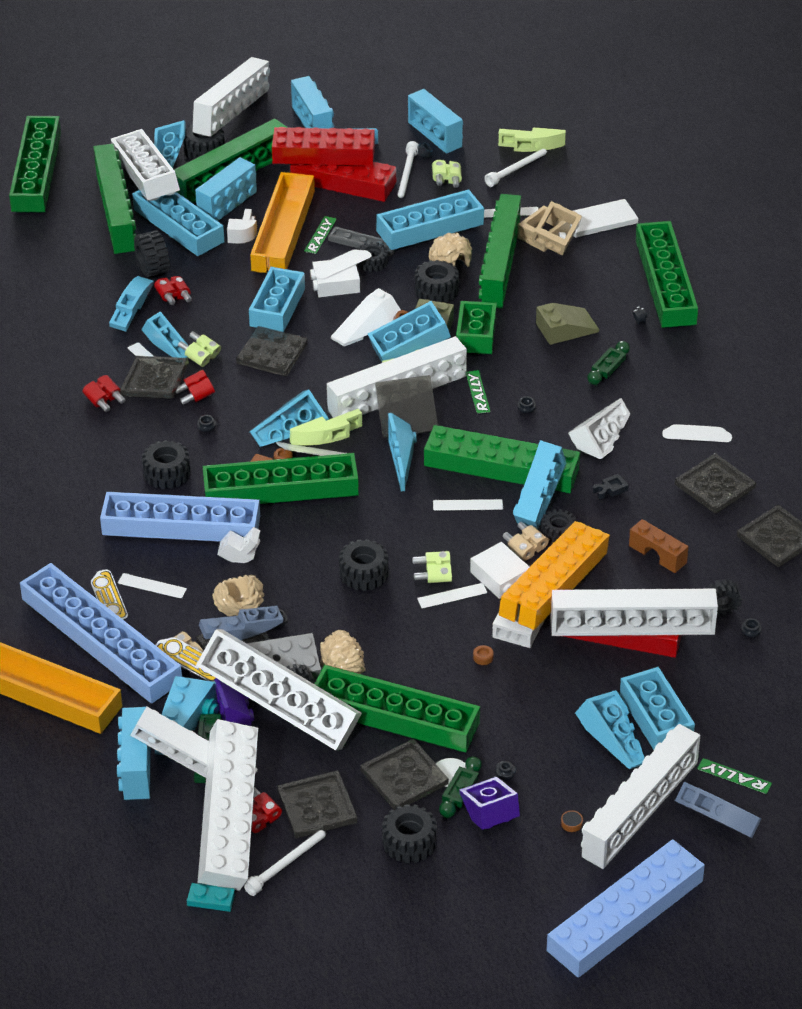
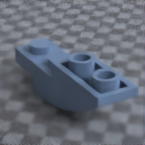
[199,606,283,640]
[675,782,761,838]

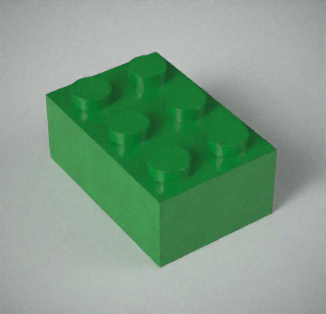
[456,301,496,354]

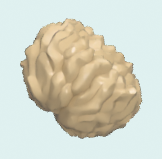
[429,233,472,267]
[212,575,264,616]
[320,630,365,674]

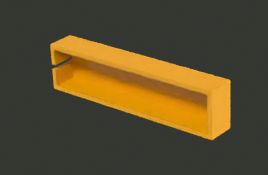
[250,172,315,273]
[499,521,610,630]
[0,642,122,734]

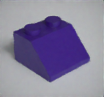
[214,678,254,726]
[459,777,520,830]

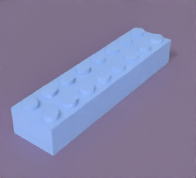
[100,492,260,541]
[547,839,705,978]

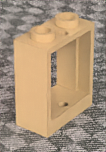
[531,201,582,255]
[518,206,570,252]

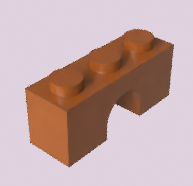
[629,519,689,573]

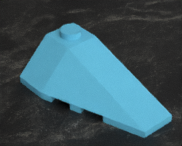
[154,120,186,168]
[249,389,330,447]
[388,413,417,491]
[575,690,644,769]

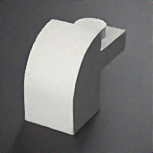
[227,209,257,243]
[217,527,260,563]

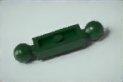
[587,341,630,385]
[439,756,482,818]

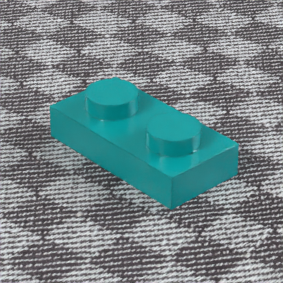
[187,883,235,912]

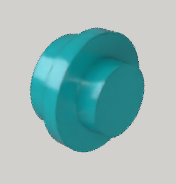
[202,698,219,714]

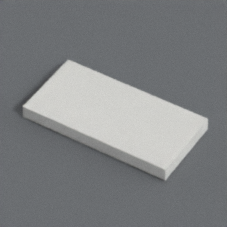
[570,199,638,238]

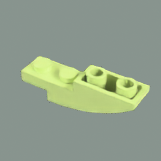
[498,128,566,152]
[290,409,362,445]

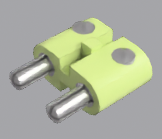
[432,160,462,188]
[178,331,221,367]
[412,551,452,583]

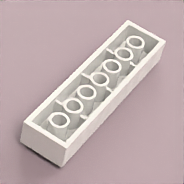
[193,57,270,137]
[111,129,180,201]
[327,336,467,418]
[551,589,718,636]
[196,629,362,750]
[198,719,258,891]
[581,724,700,869]

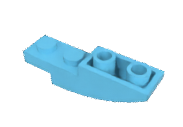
[109,276,154,332]

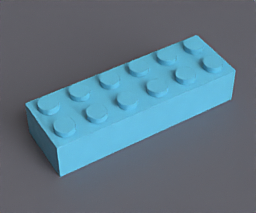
[132,190,224,256]
[376,190,484,250]

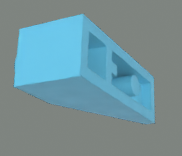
[142,312,188,362]

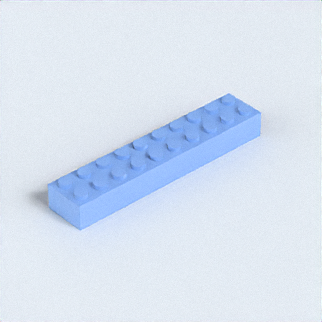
[20,563,182,704]

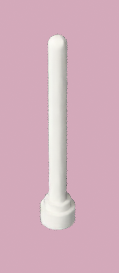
[398,141,419,198]
[485,149,547,187]
[244,830,326,896]

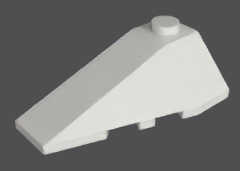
[331,288,401,346]
[569,398,630,459]

